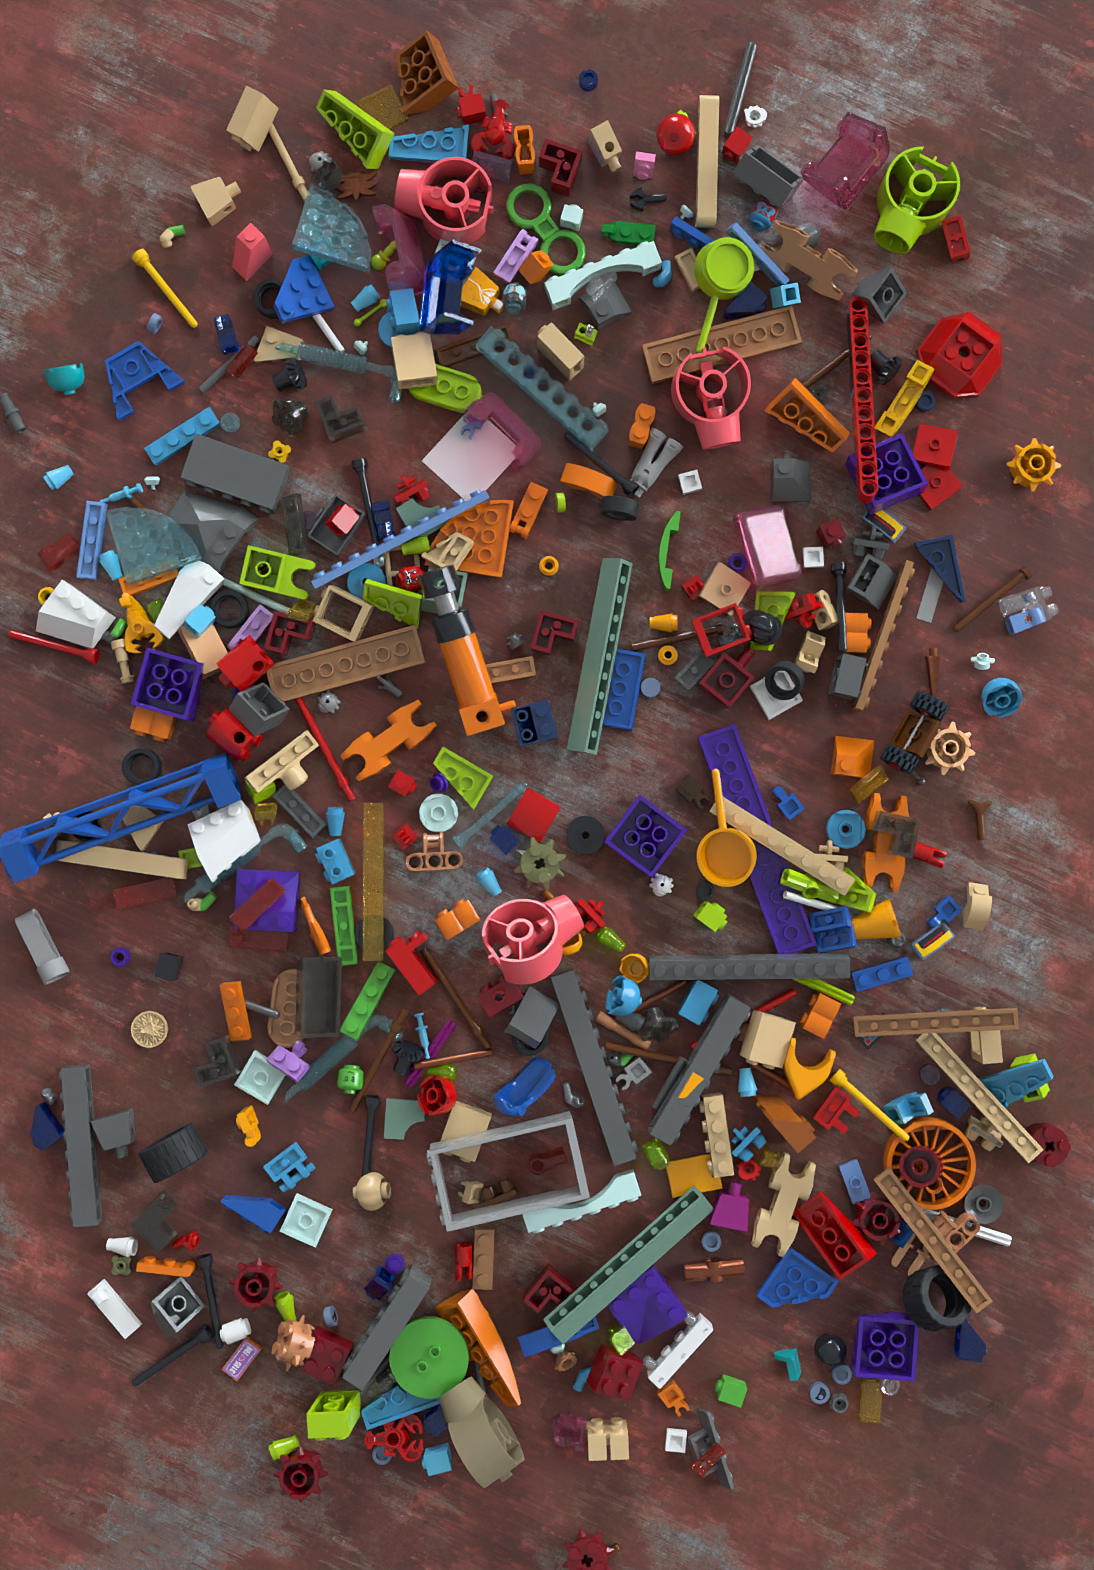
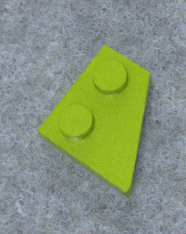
[835,867,876,913]

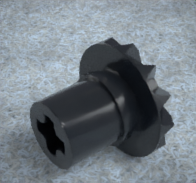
[870,350,902,385]
[272,359,307,392]
[392,1040,424,1076]

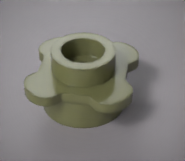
[111,1255,131,1275]

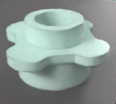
[971,653,995,670]

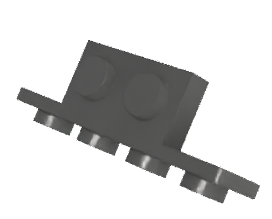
[687,1408,734,1490]

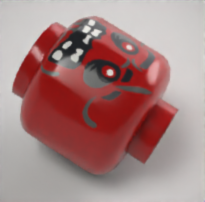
[396,565,425,592]

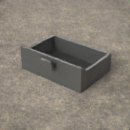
[307,493,367,557]
[504,986,560,1049]

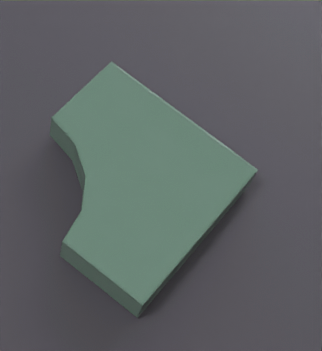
[396,498,448,538]
[384,1098,425,1140]

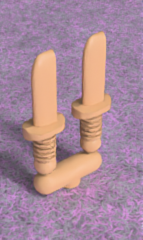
[891,1230,930,1276]

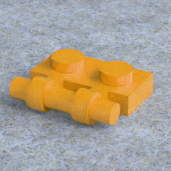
[236,1105,261,1147]

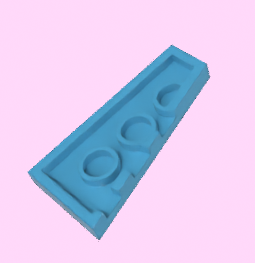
[389,125,469,163]
[978,1059,1054,1108]
[361,1384,440,1430]

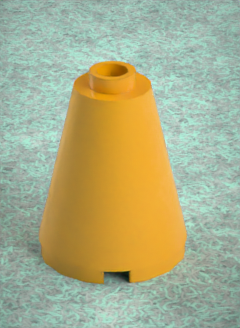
[851,899,901,940]

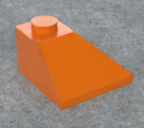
[830,736,874,779]

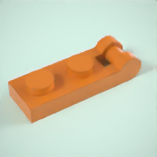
[509,482,548,539]
[136,1256,197,1277]

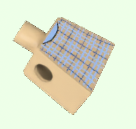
[587,120,622,173]

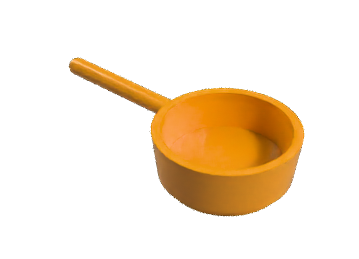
[697,769,757,887]

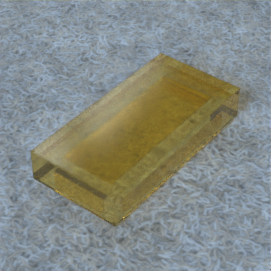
[288,599,318,622]
[849,765,889,804]
[859,1379,883,1423]

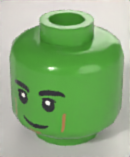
[337,1065,364,1094]

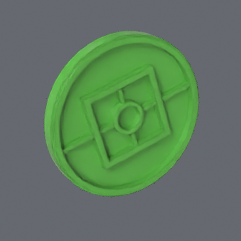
[389,1316,469,1399]

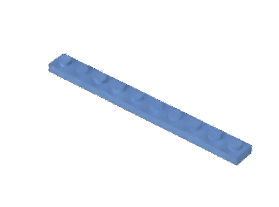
[311,489,489,589]

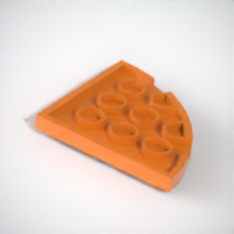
[425,500,514,578]

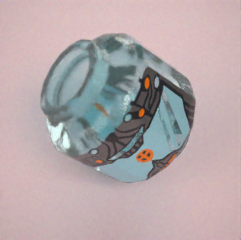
[502,282,528,314]

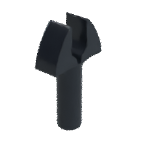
[630,187,667,211]

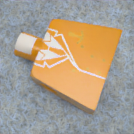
[455,267,505,316]

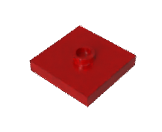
[913,424,958,469]
[919,465,963,511]

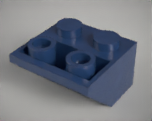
[510,699,558,747]

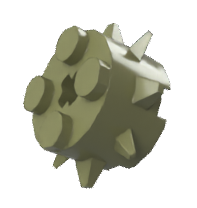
[514,837,566,890]

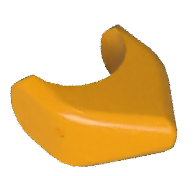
[783,1037,836,1100]

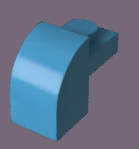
[883,1092,934,1124]

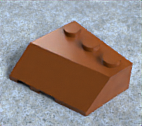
[396,30,459,115]
[750,1094,816,1153]

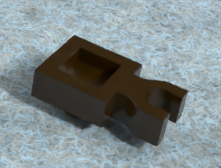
[676,775,712,810]

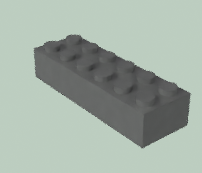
[342,1265,432,1391]

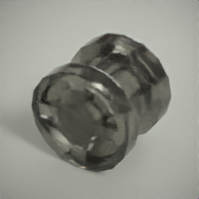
[375,1366,397,1393]

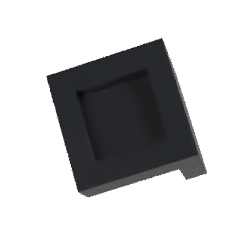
[155,952,184,981]

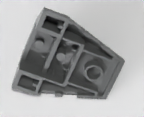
[163,491,260,575]

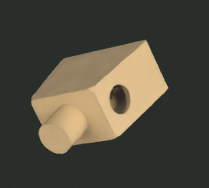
[191,177,242,226]

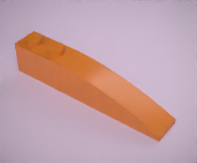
[435,1289,521,1407]

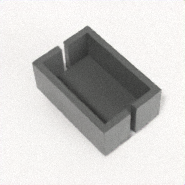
[733,144,804,208]

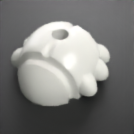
[744,105,767,128]
[649,873,674,896]

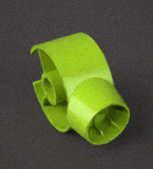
[874,147,960,254]

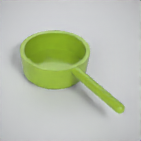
[694,237,754,354]

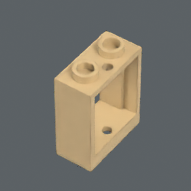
[313,585,375,642]
[970,1007,1003,1064]

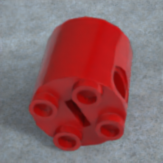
[216,635,275,692]
[206,707,264,762]

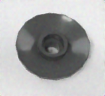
[964,1184,1004,1224]

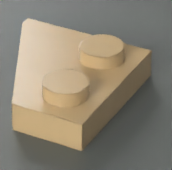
[253,326,304,364]
[421,532,475,570]

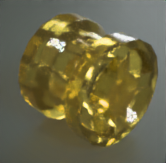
[759,1147,781,1172]

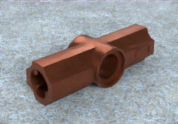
[684,1257,745,1283]

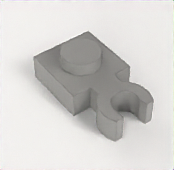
[616,1057,652,1090]

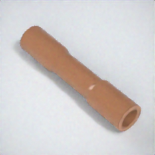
[595,1011,651,1050]

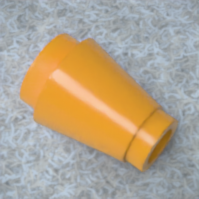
[650,613,678,633]

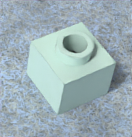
[560,204,583,232]

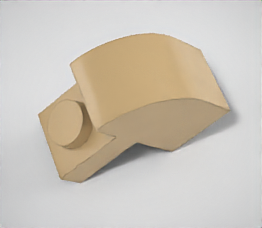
[795,631,826,674]
[962,882,992,930]

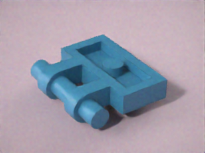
[263,1142,316,1192]

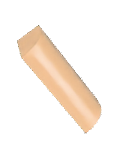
[178,624,228,679]

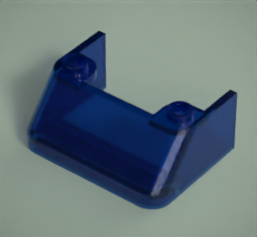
[420,239,481,335]

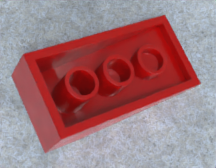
[793,1191,877,1280]

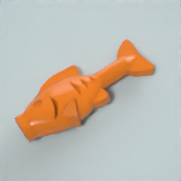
[299,897,331,956]

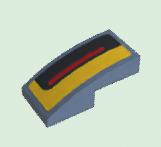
[862,509,906,544]
[910,920,955,961]

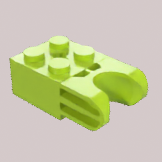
[239,545,316,600]

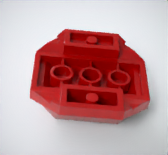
[916,312,1003,399]

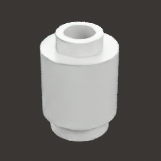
[220,1318,251,1344]

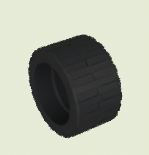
[138,1123,208,1183]
[903,1265,972,1332]

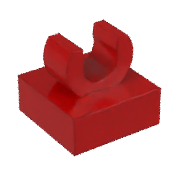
[681,574,705,602]
[391,823,419,850]

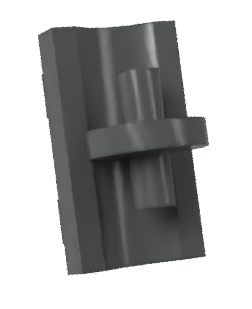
[851,525,890,559]

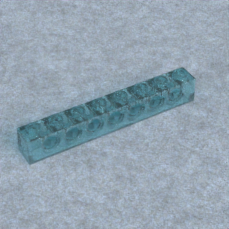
[476,326,609,452]

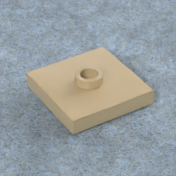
[698,562,751,616]

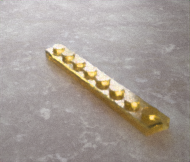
[363,803,384,961]

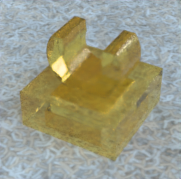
[254,803,277,826]

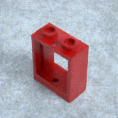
[691,603,752,658]

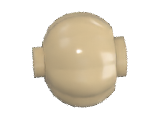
[353,1172,391,1211]

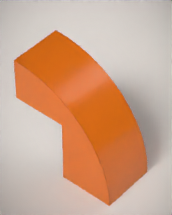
[560,463,618,499]

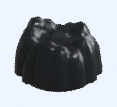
[696,882,715,900]

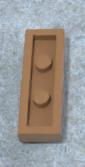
[485,656,536,684]
[473,1228,495,1290]

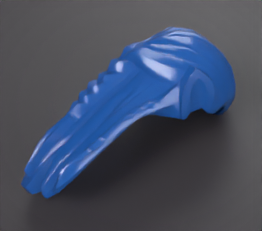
[493,1056,556,1117]

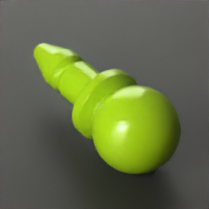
[371,239,400,270]

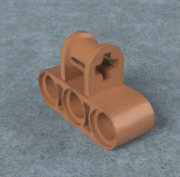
[406,832,464,871]
[931,1209,980,1258]

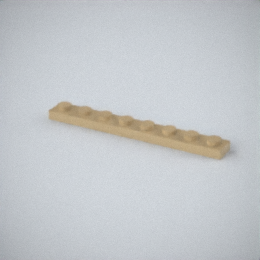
[710,797,855,896]
[915,1033,1043,1163]

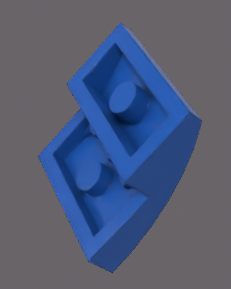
[810,906,857,953]

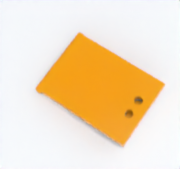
[665,1154,722,1198]

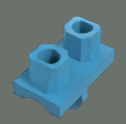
[731,1127,767,1162]

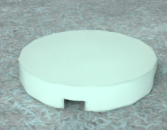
[419,794,458,832]

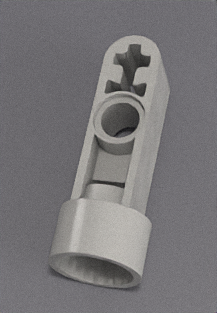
[15,909,70,985]

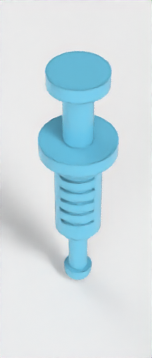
[99,483,143,503]
[414,1013,430,1059]

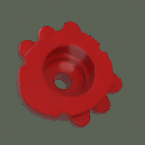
[737,1159,761,1181]

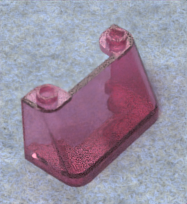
[801,112,890,210]
[372,204,428,295]
[463,392,542,473]
[732,505,803,593]

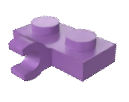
[266,1040,310,1083]

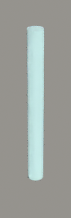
[223,578,294,615]

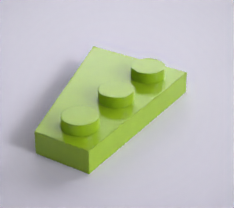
[363,579,423,628]
[750,591,796,651]
[433,747,494,810]

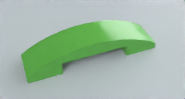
[658,511,681,592]

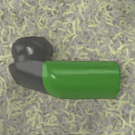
[102,619,128,644]
[608,1053,634,1066]

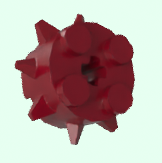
[851,1191,902,1246]
[229,1257,283,1312]
[273,1446,328,1502]
[562,1529,615,1570]

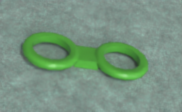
[506,183,586,275]

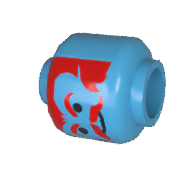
[749,199,778,231]

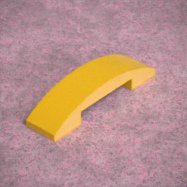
[875,360,934,438]

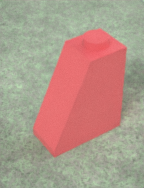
[232,223,273,281]

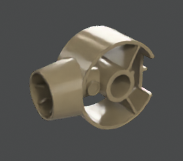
[438,1376,525,1488]

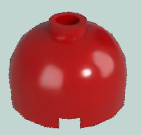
[656,113,695,156]
[418,1075,457,1116]

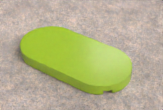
[408,364,482,413]

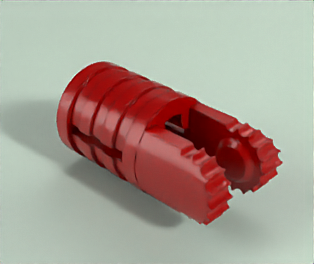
[908,841,947,868]
[455,1242,472,1281]

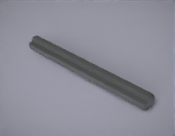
[723,42,757,137]

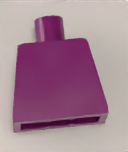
[708,1181,749,1232]

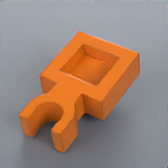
[657,1379,690,1417]

